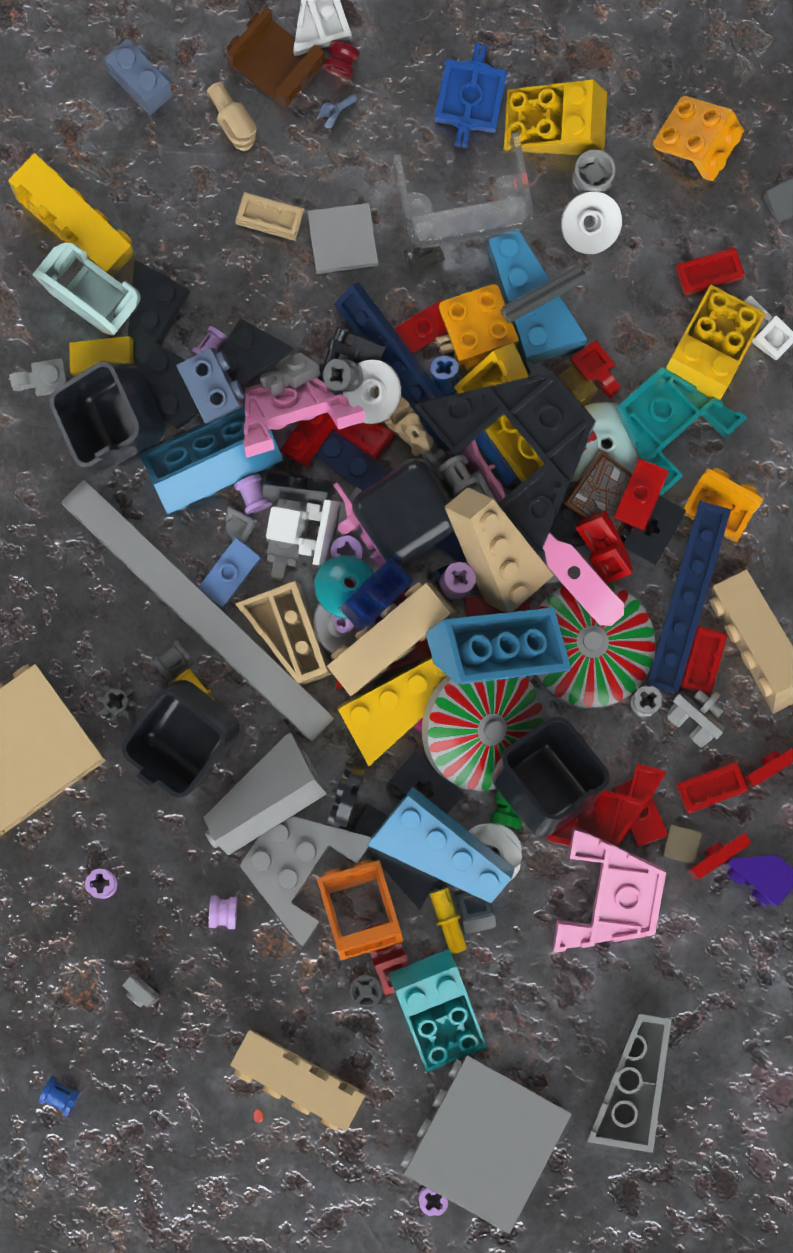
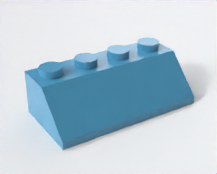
[139,405,283,514]
[426,608,571,684]

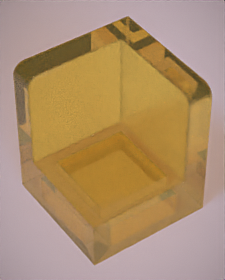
[558,366,598,405]

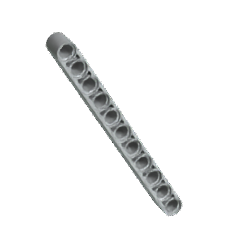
[61,480,334,742]

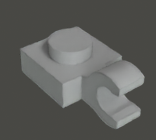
[10,358,67,397]

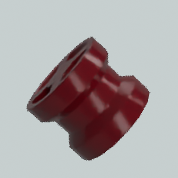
[323,41,360,79]

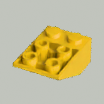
[504,79,607,155]
[665,284,766,400]

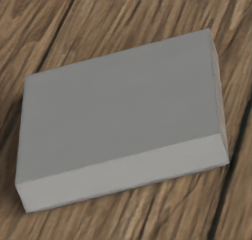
[307,203,378,274]

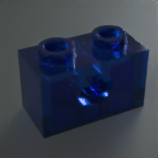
[338,558,413,632]

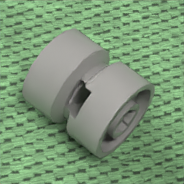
[571,150,615,196]

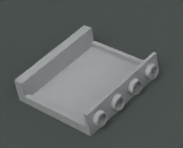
[400,1055,572,1234]

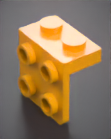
[653,96,744,181]
[439,284,519,372]
[683,468,764,543]

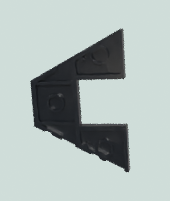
[128,260,296,429]
[414,371,596,555]

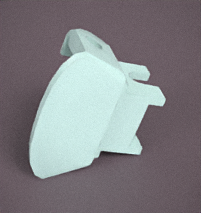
[32,242,141,335]

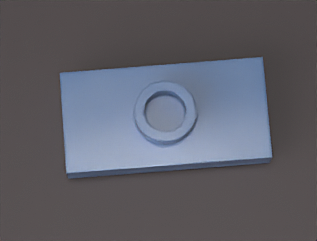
[198,538,263,608]

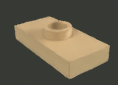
[235,192,304,241]

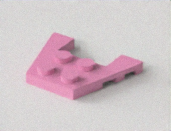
[243,378,366,458]
[552,827,666,952]

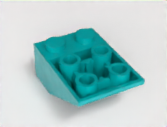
[388,949,487,1072]

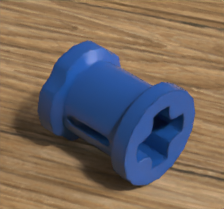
[430,356,459,397]
[38,1076,81,1117]

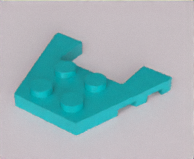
[616,367,747,496]

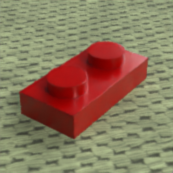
[280,412,336,467]

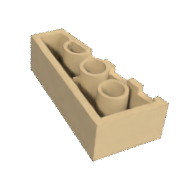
[710,569,793,714]

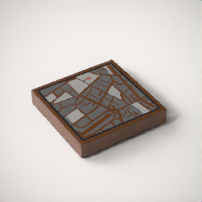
[563,450,632,534]

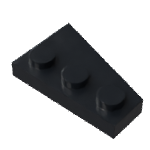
[352,804,438,910]

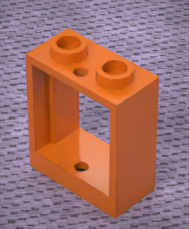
[317,860,403,961]

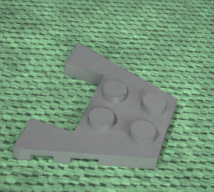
[240,816,371,946]

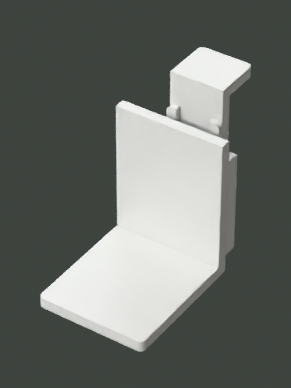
[266,499,401,576]

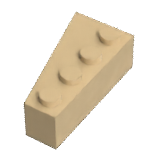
[445,487,554,613]
[327,582,460,696]
[230,1029,366,1132]

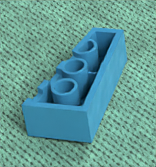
[486,230,587,366]
[368,787,515,903]

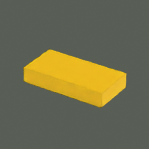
[69,336,134,376]

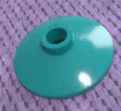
[314,555,378,619]

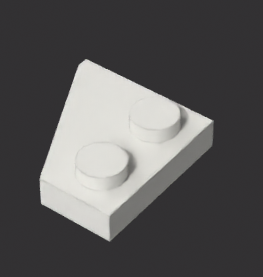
[293,0,352,56]

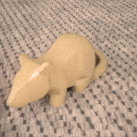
[375,387,434,456]

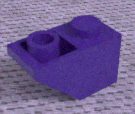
[723,855,793,907]

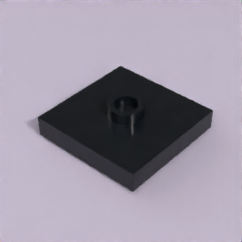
[262,473,331,504]

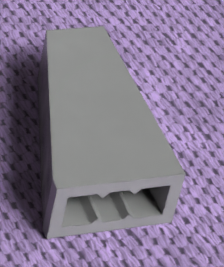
[203,732,327,855]

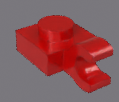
[570,340,621,399]

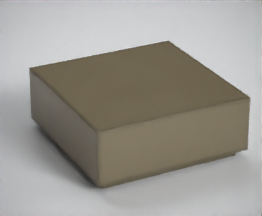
[662,825,702,864]

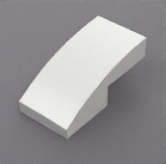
[744,295,793,360]

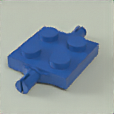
[434,43,507,148]

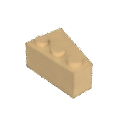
[235,581,333,685]

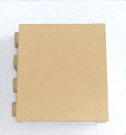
[0,664,106,837]

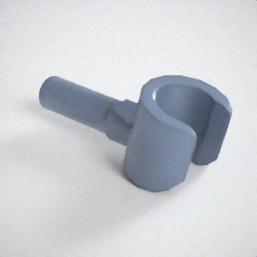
[317,94,357,128]

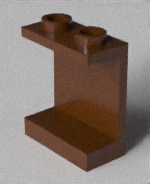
[227,6,325,109]

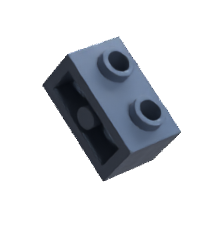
[104,38,172,116]
[176,348,245,423]

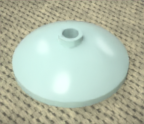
[571,402,640,482]

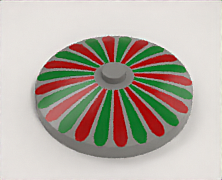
[535,583,655,708]
[422,676,544,791]

